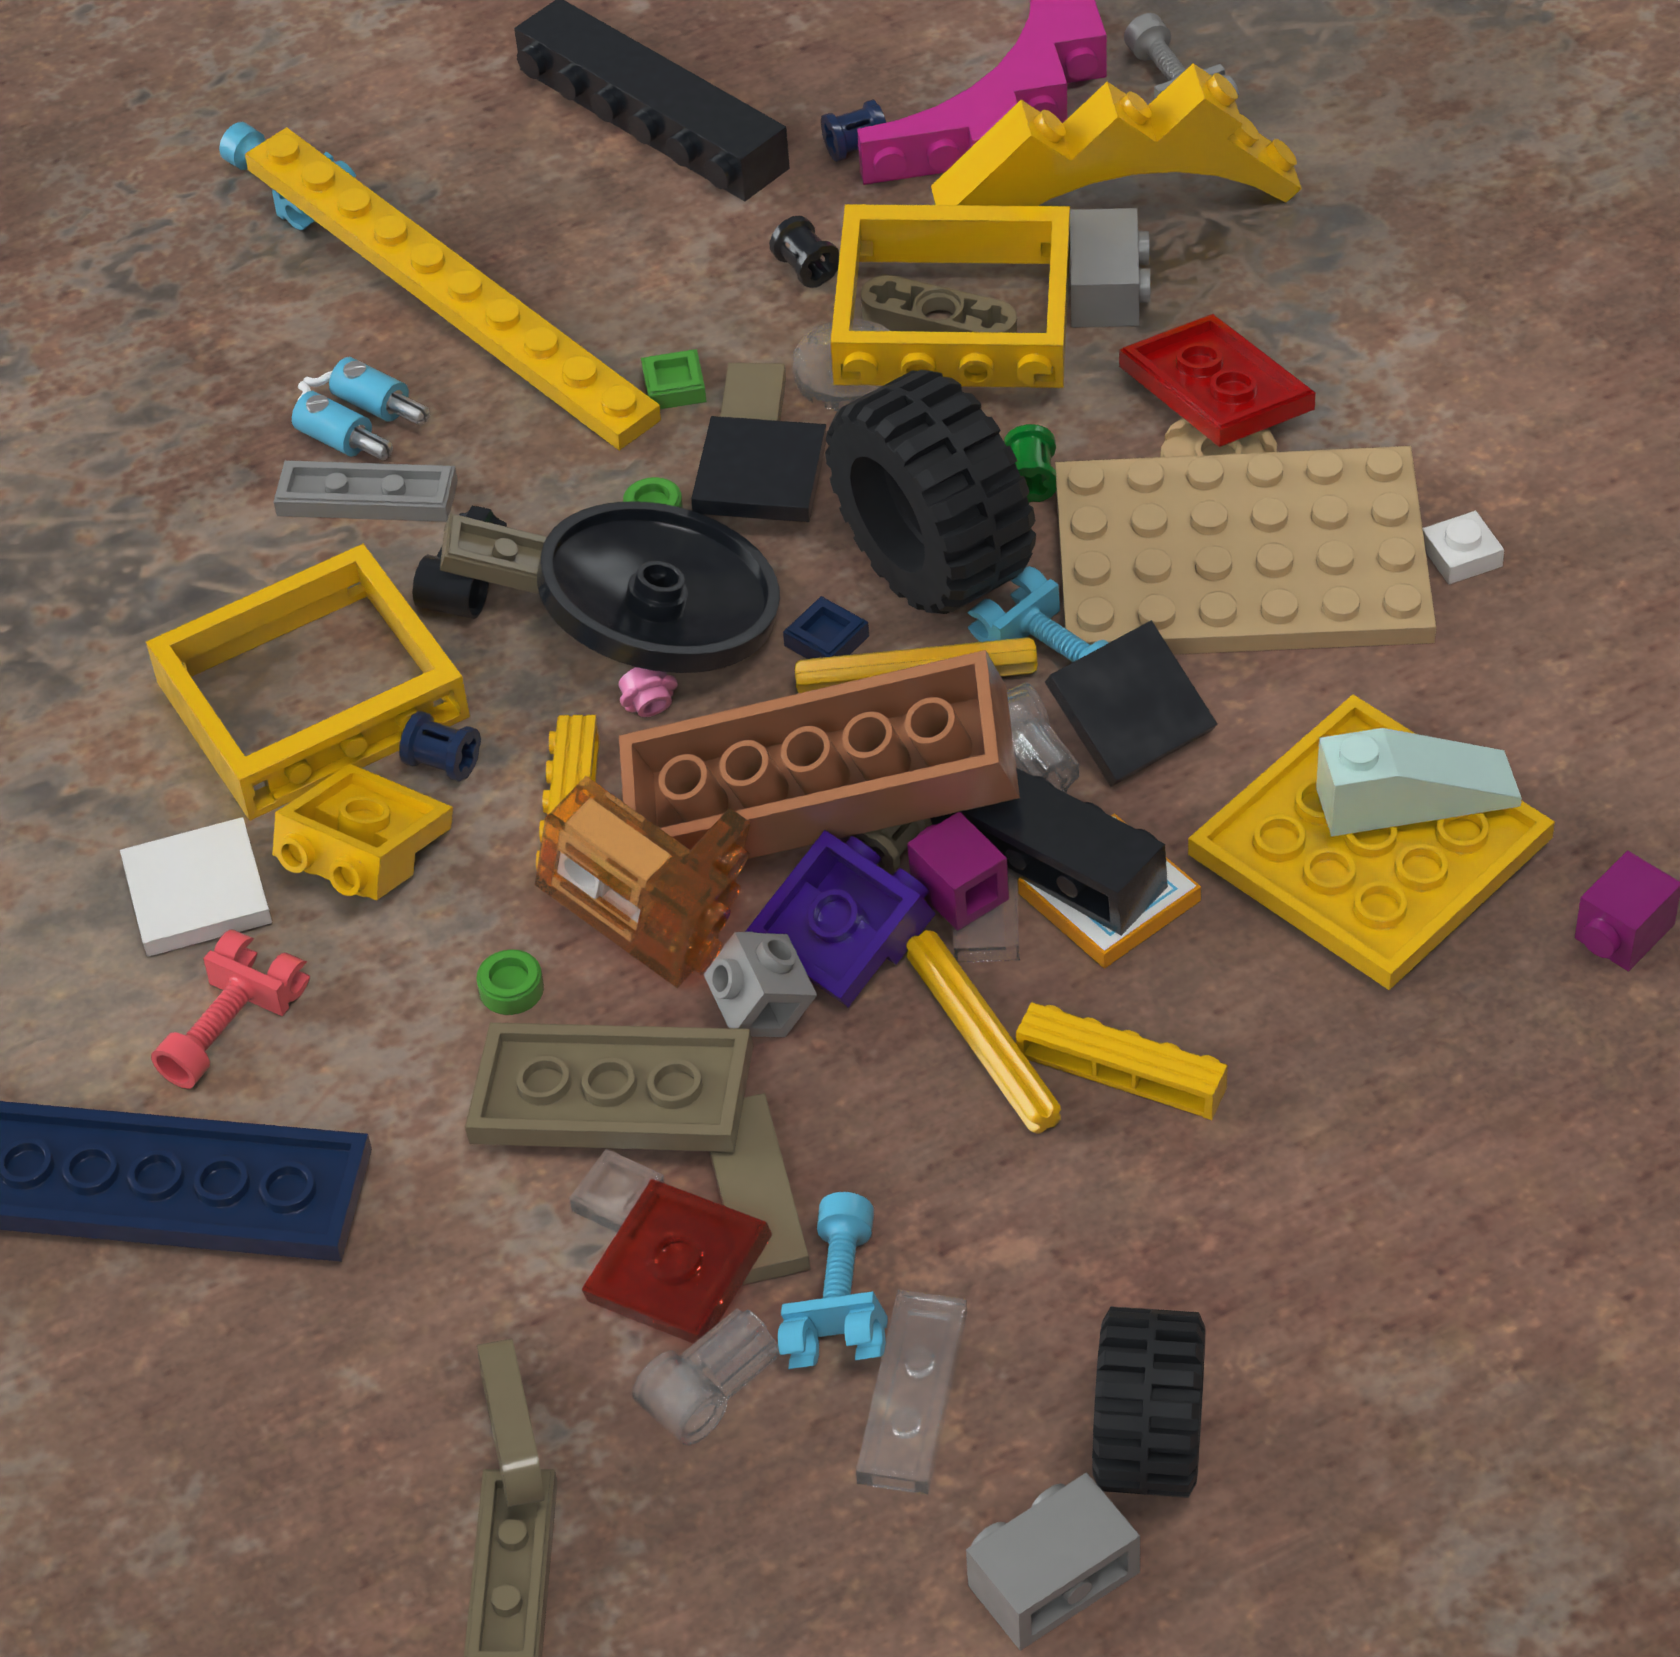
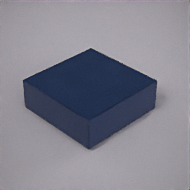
[783,596,869,659]

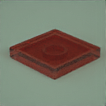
[581,1178,772,1348]

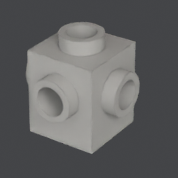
[704,932,817,1037]

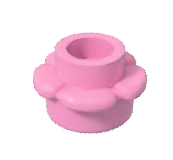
[618,667,678,717]

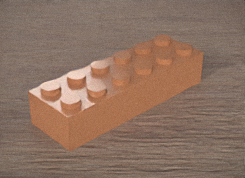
[619,650,1020,878]

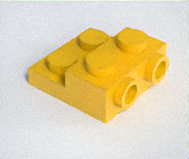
[272,763,453,901]

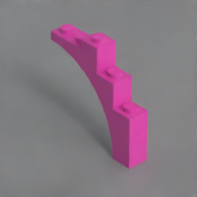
[857,0,1107,185]

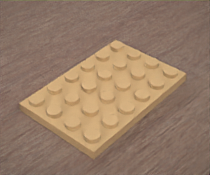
[1055,446,1436,654]

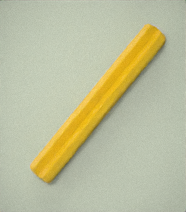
[795,637,1038,694]
[906,930,1061,1134]

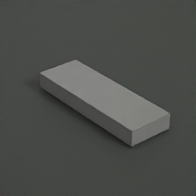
[274,461,458,522]

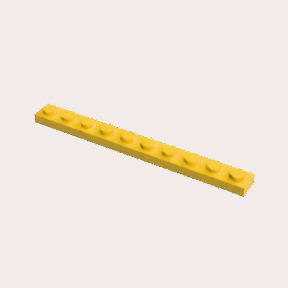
[245,127,661,451]

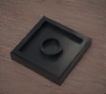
[691,416,827,522]
[1045,620,1218,787]

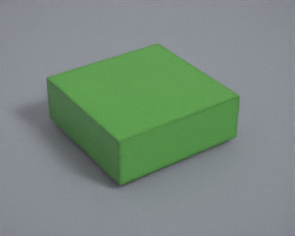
[641,349,707,409]

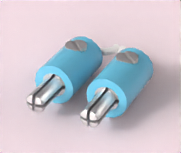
[292,357,430,460]

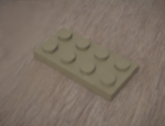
[465,1022,753,1152]

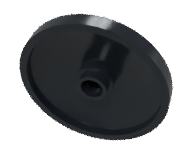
[537,501,780,673]

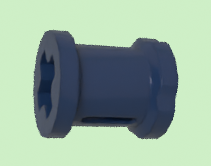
[821,99,886,162]
[399,711,481,782]

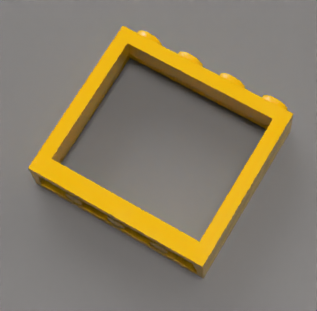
[831,204,1070,388]
[146,543,470,821]

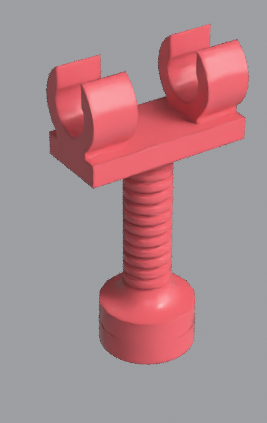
[151,929,310,1089]

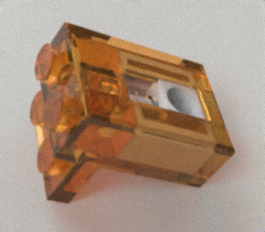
[535,776,751,988]

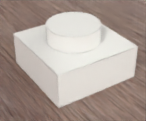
[1423,510,1504,585]

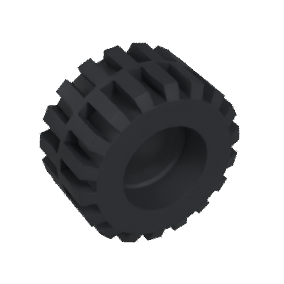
[1092,1306,1206,1498]

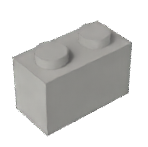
[1070,208,1151,327]
[966,1472,1140,1651]

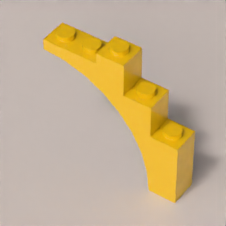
[931,63,1302,206]

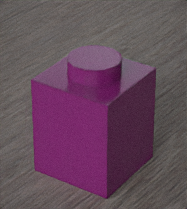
[907,811,1009,931]
[1574,850,1680,972]

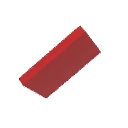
[1119,314,1316,447]

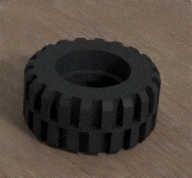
[825,370,1036,614]

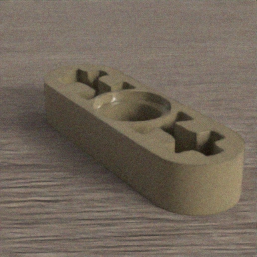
[861,275,1017,333]
[477,1338,545,1507]

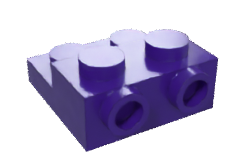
[745,830,935,1007]

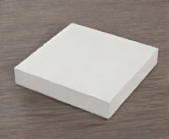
[120,817,272,957]

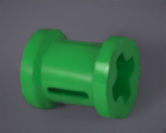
[1004,424,1056,503]

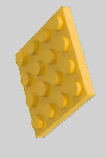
[1188,694,1555,990]

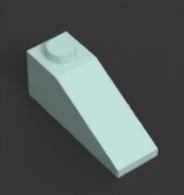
[1316,728,1522,837]

